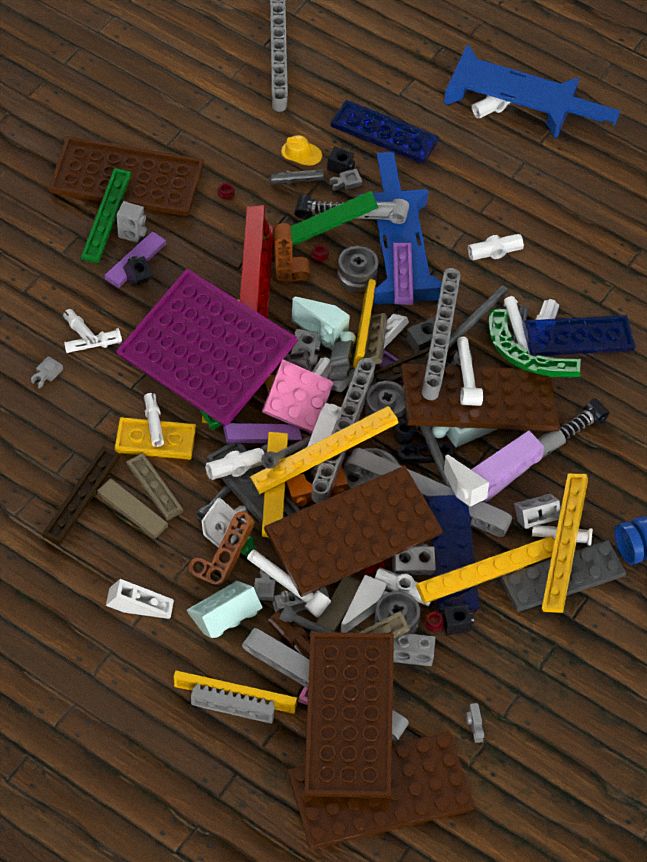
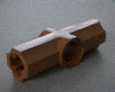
[268,611,310,660]

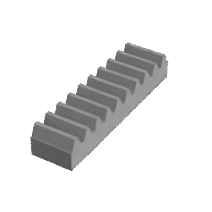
[191,684,275,724]

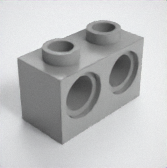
[117,201,147,243]
[291,329,321,372]
[514,494,561,529]
[392,544,436,575]
[393,633,435,666]

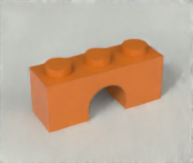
[285,465,348,507]

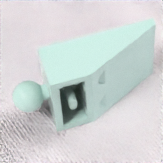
[292,296,356,350]
[432,426,497,448]

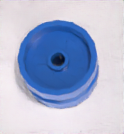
[614,516,647,566]

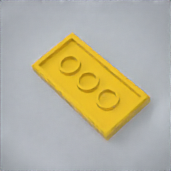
[115,417,196,460]

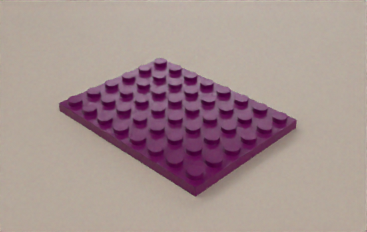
[116,269,298,426]

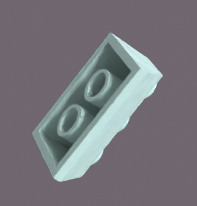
[187,581,262,638]

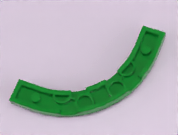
[489,309,581,377]

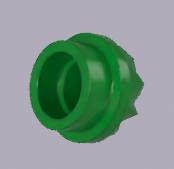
[241,535,257,555]

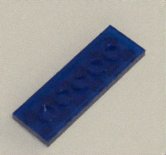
[330,100,439,164]
[522,315,636,356]
[427,495,480,612]

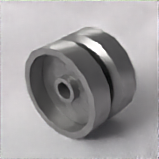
[337,246,379,293]
[365,381,406,430]
[374,591,420,634]

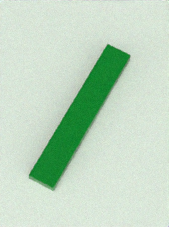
[81,168,132,264]
[273,191,379,246]

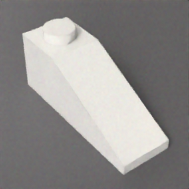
[307,403,341,447]
[444,455,489,506]
[341,575,389,633]
[106,579,174,619]

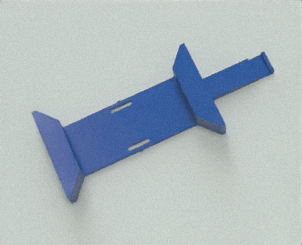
[444,45,620,138]
[357,152,442,305]

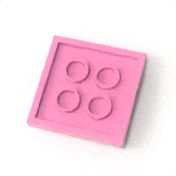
[262,359,333,434]

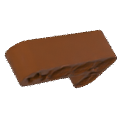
[274,223,310,282]
[189,511,254,586]

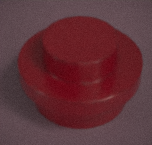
[217,183,235,200]
[311,244,329,262]
[424,612,444,632]

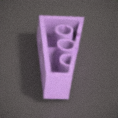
[471,431,544,503]

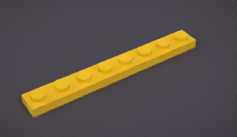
[250,406,399,494]
[542,474,588,613]
[416,536,555,604]

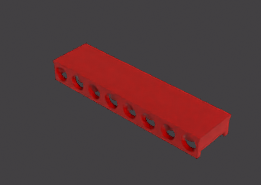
[240,205,274,319]

